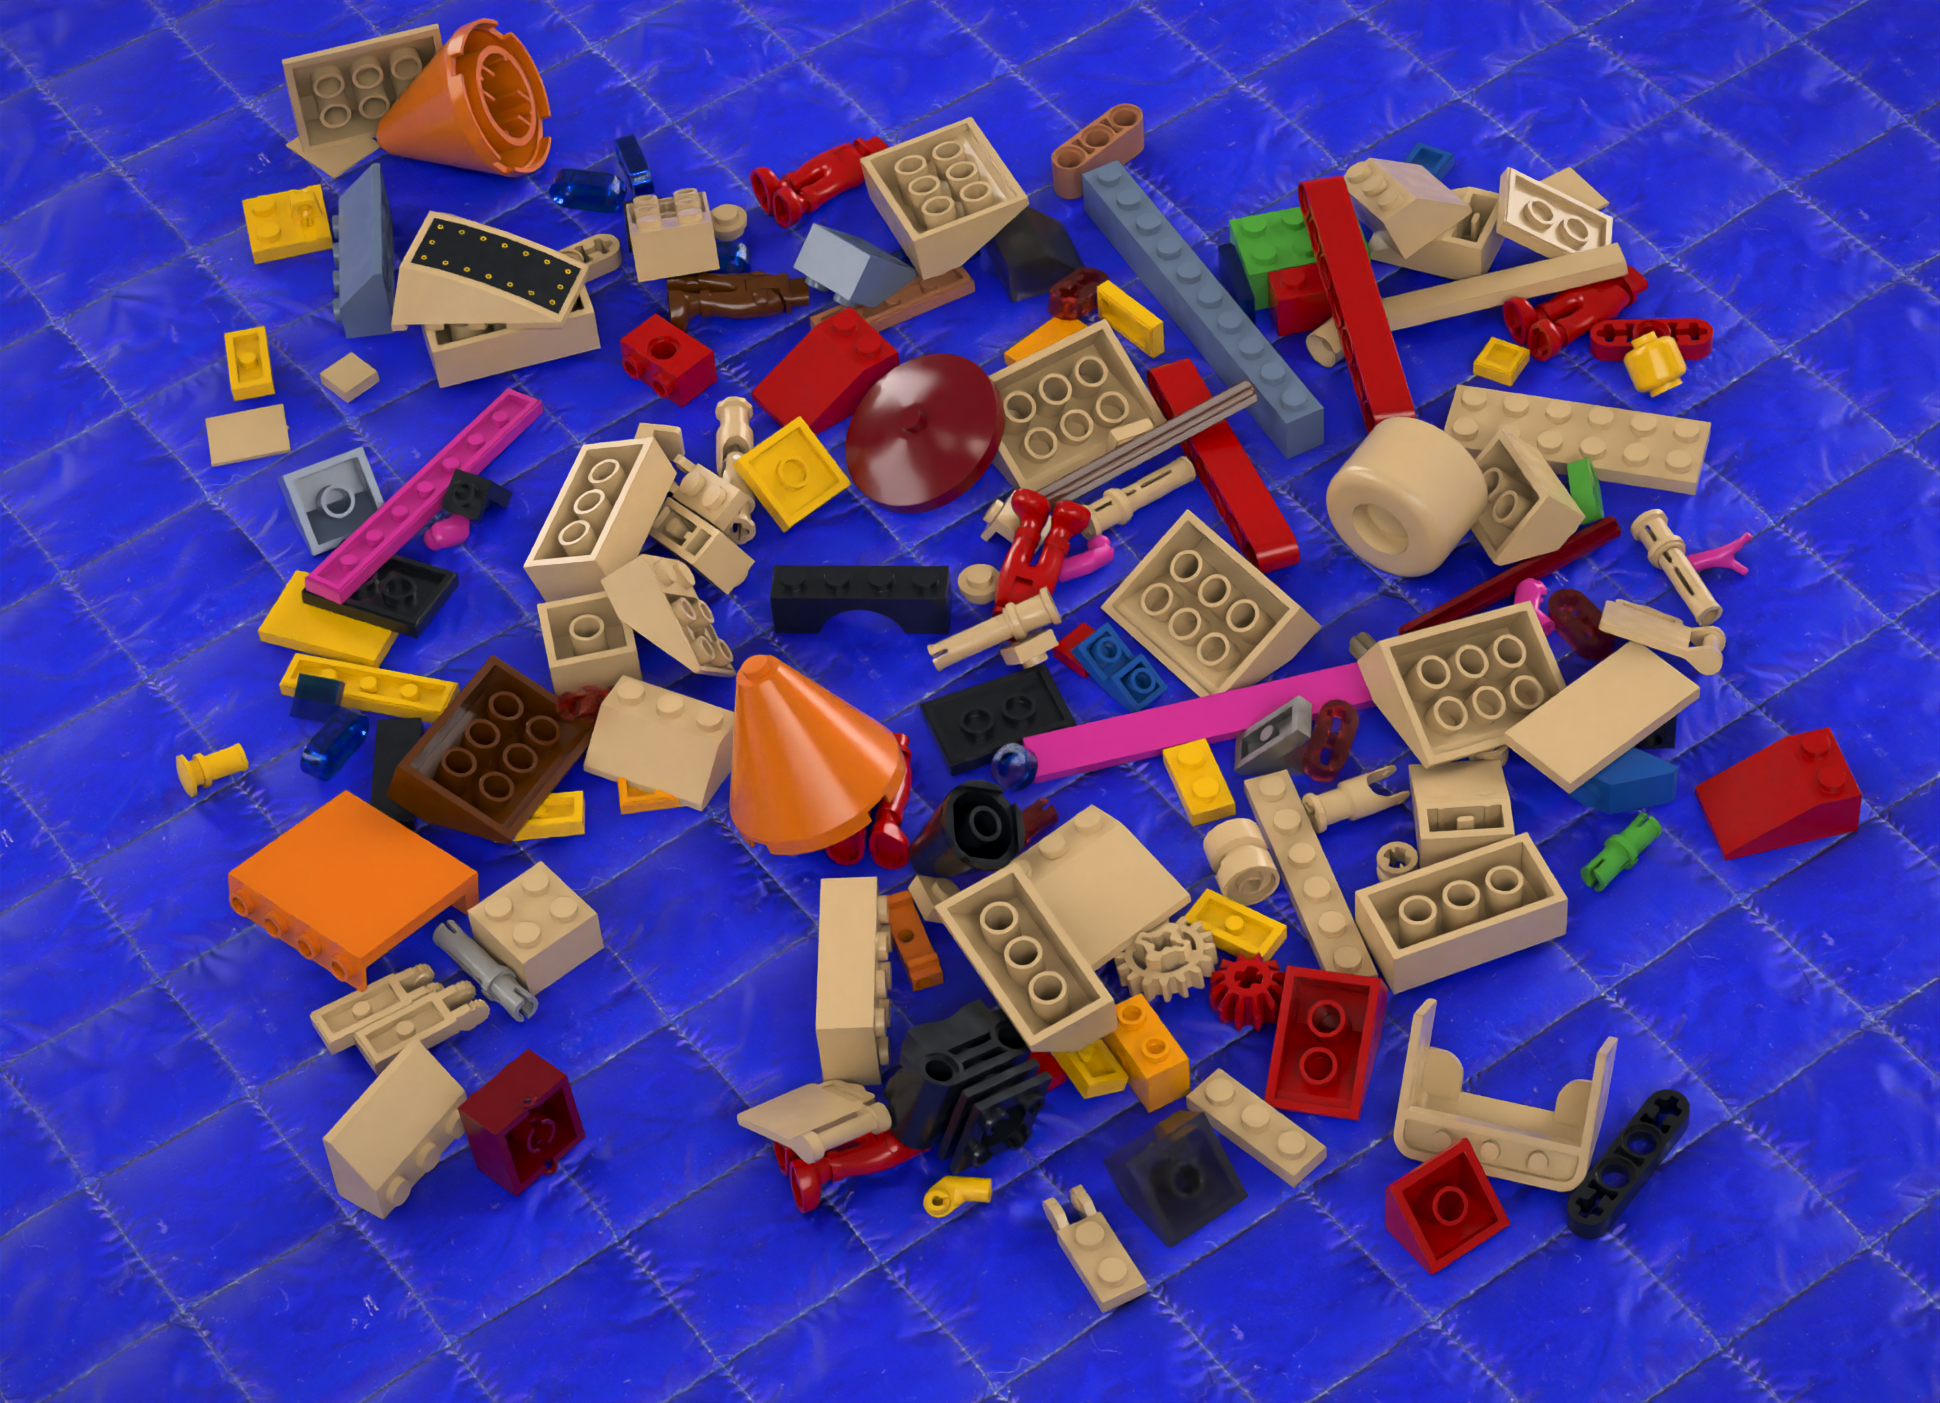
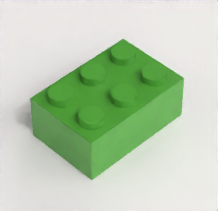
[1229,207,1371,311]

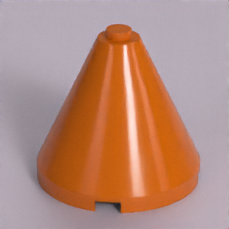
[376,18,552,177]
[729,654,905,855]

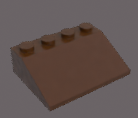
[386,654,596,845]

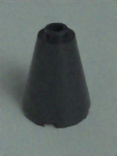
[908,779,1025,878]

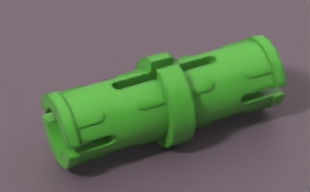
[1580,813,1662,892]

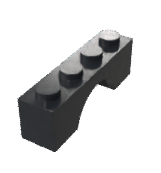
[770,565,952,634]

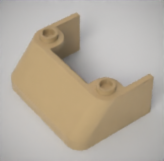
[1393,998,1618,1192]

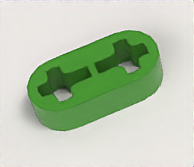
[1567,457,1604,525]

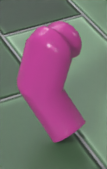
[424,512,471,551]
[1059,535,1114,583]
[1514,578,1555,637]

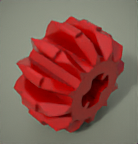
[1209,951,1286,1033]

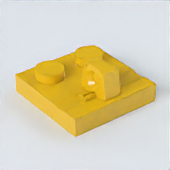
[242,184,333,264]
[732,416,852,533]

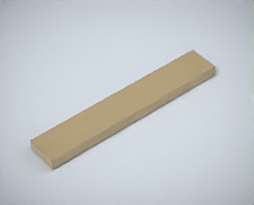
[1381,242,1628,331]

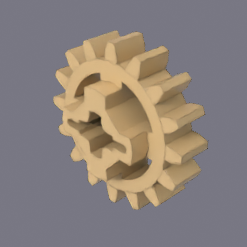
[1114,916,1218,1002]

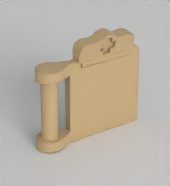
[1599,599,1726,676]
[737,1079,892,1164]

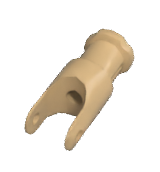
[1302,765,1410,834]

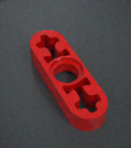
[1589,318,1714,361]

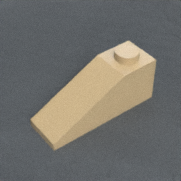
[648,497,755,595]

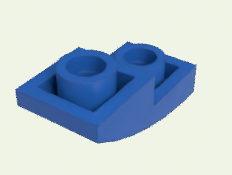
[1070,622,1168,713]

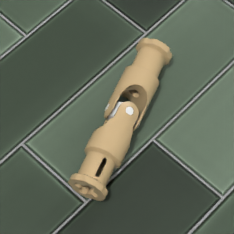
[715,396,756,545]

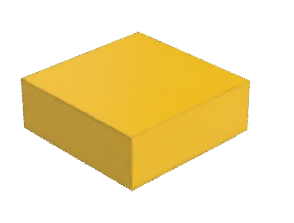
[1473,337,1530,387]

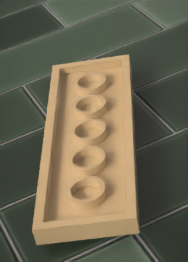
[1444,384,1711,495]

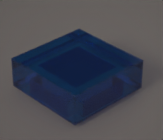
[290,673,345,726]

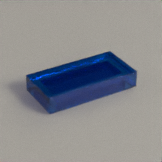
[1218,243,1256,325]

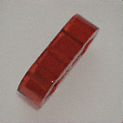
[1047,267,1109,321]
[1548,589,1615,660]
[1302,699,1359,782]

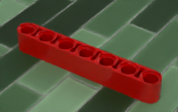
[1298,175,1416,434]
[1147,357,1300,574]

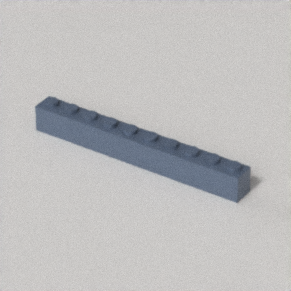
[1082,160,1324,460]

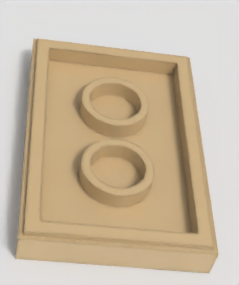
[1496,167,1613,259]

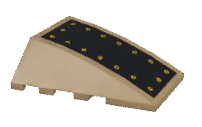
[391,211,591,331]

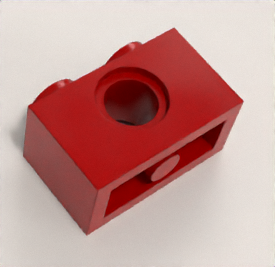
[620,313,718,408]

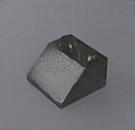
[985,206,1089,302]
[1102,1110,1248,1247]

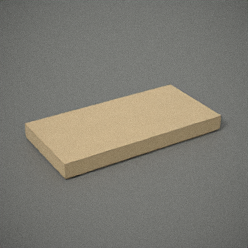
[1504,640,1700,794]

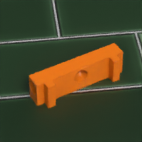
[885,890,944,992]

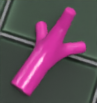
[1686,532,1752,576]

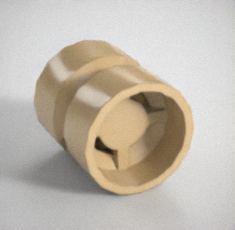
[1203,818,1280,906]

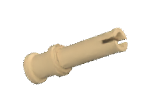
[1081,456,1196,540]
[1630,509,1723,626]
[927,586,1062,672]

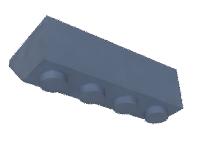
[332,163,395,339]

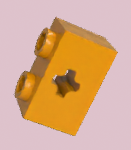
[1101,993,1191,1113]

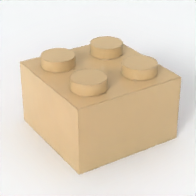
[537,591,643,702]
[467,861,604,996]

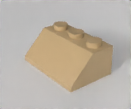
[1343,158,1473,260]
[1471,428,1586,566]
[583,675,734,811]
[322,1038,467,1220]

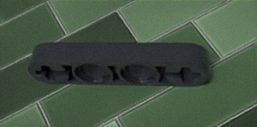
[1567,1089,1690,1239]

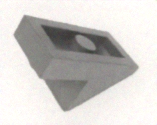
[1234,695,1312,776]

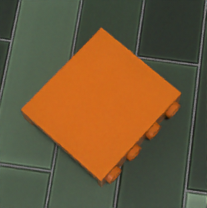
[228,790,479,992]

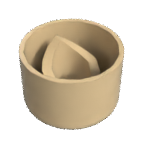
[1326,417,1488,577]

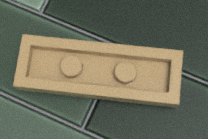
[1186,1068,1327,1188]

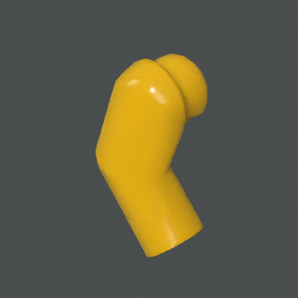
[923,1176,992,1218]

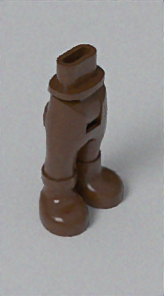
[666,270,809,333]

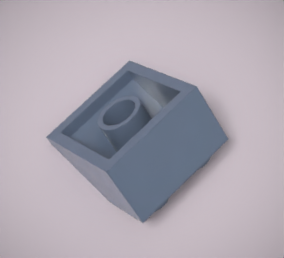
[793,223,918,309]
[277,446,384,556]

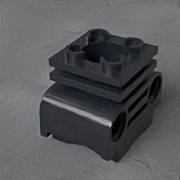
[883,999,1053,1175]

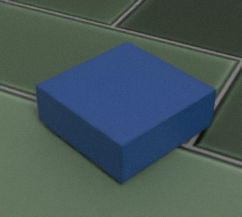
[1403,142,1454,182]

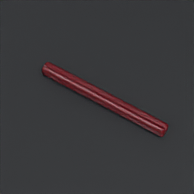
[1398,516,1621,635]

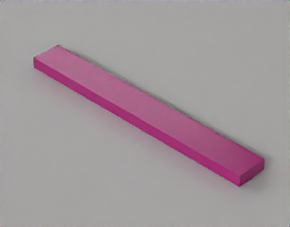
[305,388,543,605]
[1023,662,1376,784]

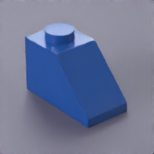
[1568,747,1678,814]

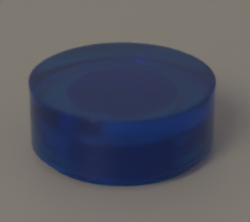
[991,743,1038,791]

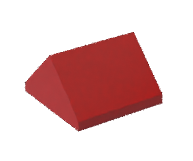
[1385,1138,1511,1274]

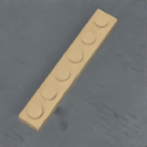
[1244,769,1378,978]

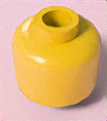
[1623,331,1687,398]

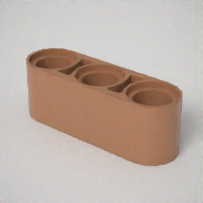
[1051,103,1145,199]

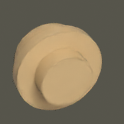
[710,204,747,241]
[958,564,999,605]

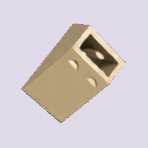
[1368,186,1505,280]
[625,188,720,283]
[600,554,737,678]
[1408,759,1515,869]

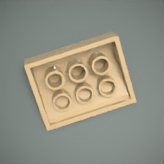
[282,23,443,153]
[860,116,1029,281]
[989,318,1167,491]
[1100,509,1321,698]
[1357,600,1567,769]
[996,804,1191,972]

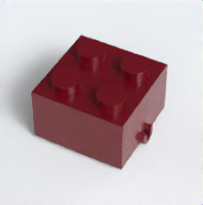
[457,1049,586,1197]

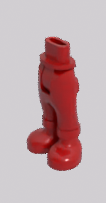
[750,136,889,228]
[1503,266,1648,361]
[992,489,1091,642]
[825,732,912,870]
[773,1130,931,1213]

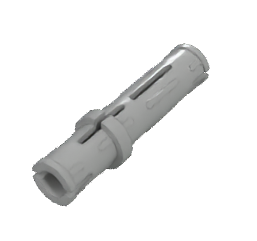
[432,920,539,1022]

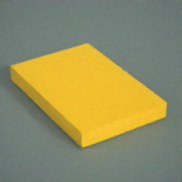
[258,570,400,668]

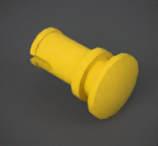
[176,743,249,797]

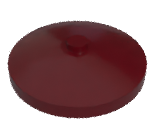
[845,353,1005,514]

